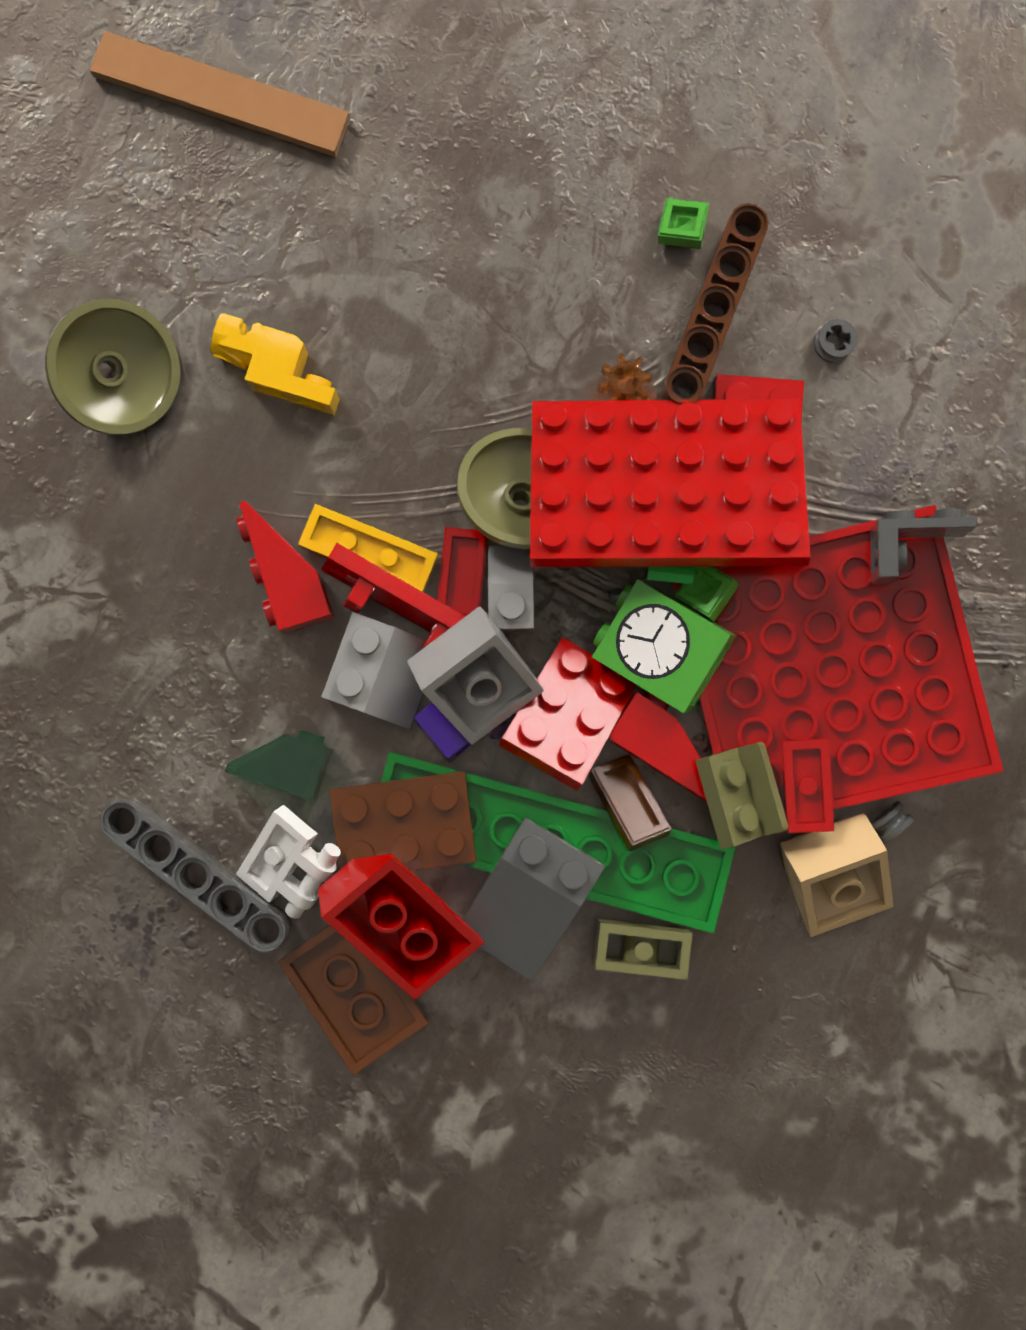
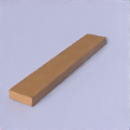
[90,31,350,157]

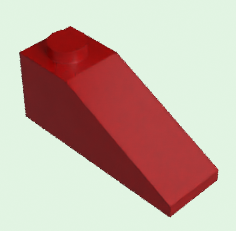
[607,691,707,803]

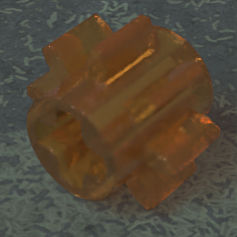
[597,353,653,400]

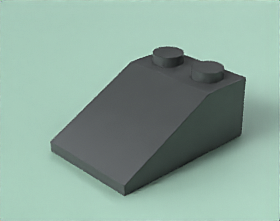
[463,816,605,981]

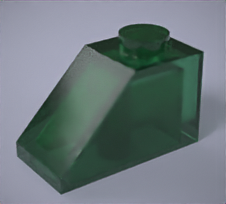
[225,729,333,800]

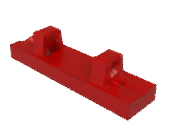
[321,543,465,650]

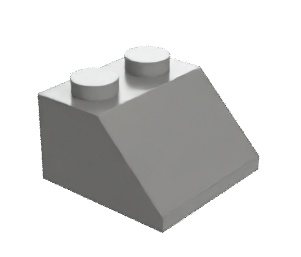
[407,606,545,745]
[321,612,426,729]

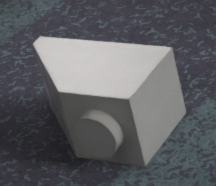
[488,545,534,634]

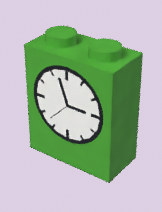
[592,579,737,714]

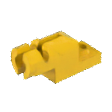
[210,313,340,416]

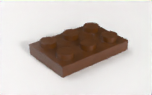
[329,771,477,871]
[277,925,429,1075]

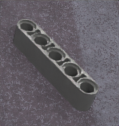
[100,800,292,952]

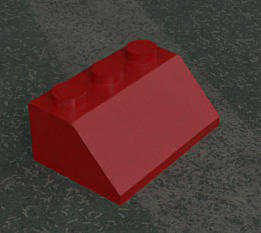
[318,853,484,1000]

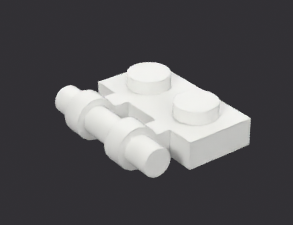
[236,805,341,919]

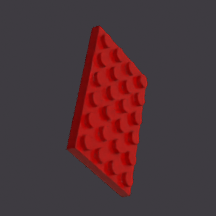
[530,399,811,567]

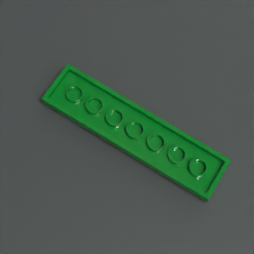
[381,752,736,934]

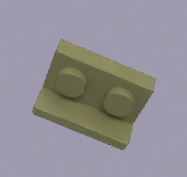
[695,742,788,849]

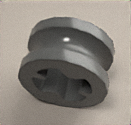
[814,319,858,363]
[870,801,914,844]

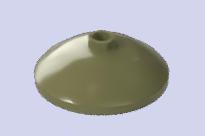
[45,299,180,435]
[457,428,532,549]

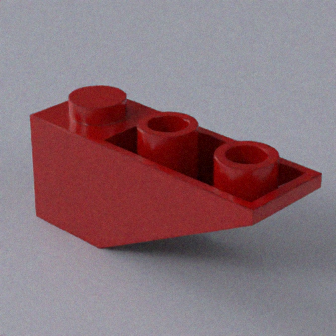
[236,501,335,634]

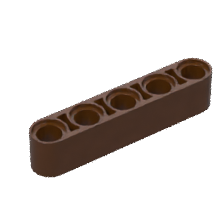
[661,203,769,404]

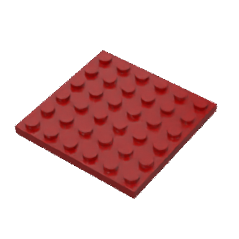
[672,505,1004,819]

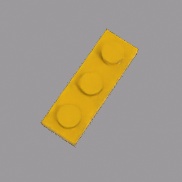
[298,504,439,592]

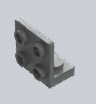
[870,509,977,584]

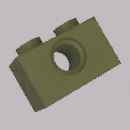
[592,918,692,980]

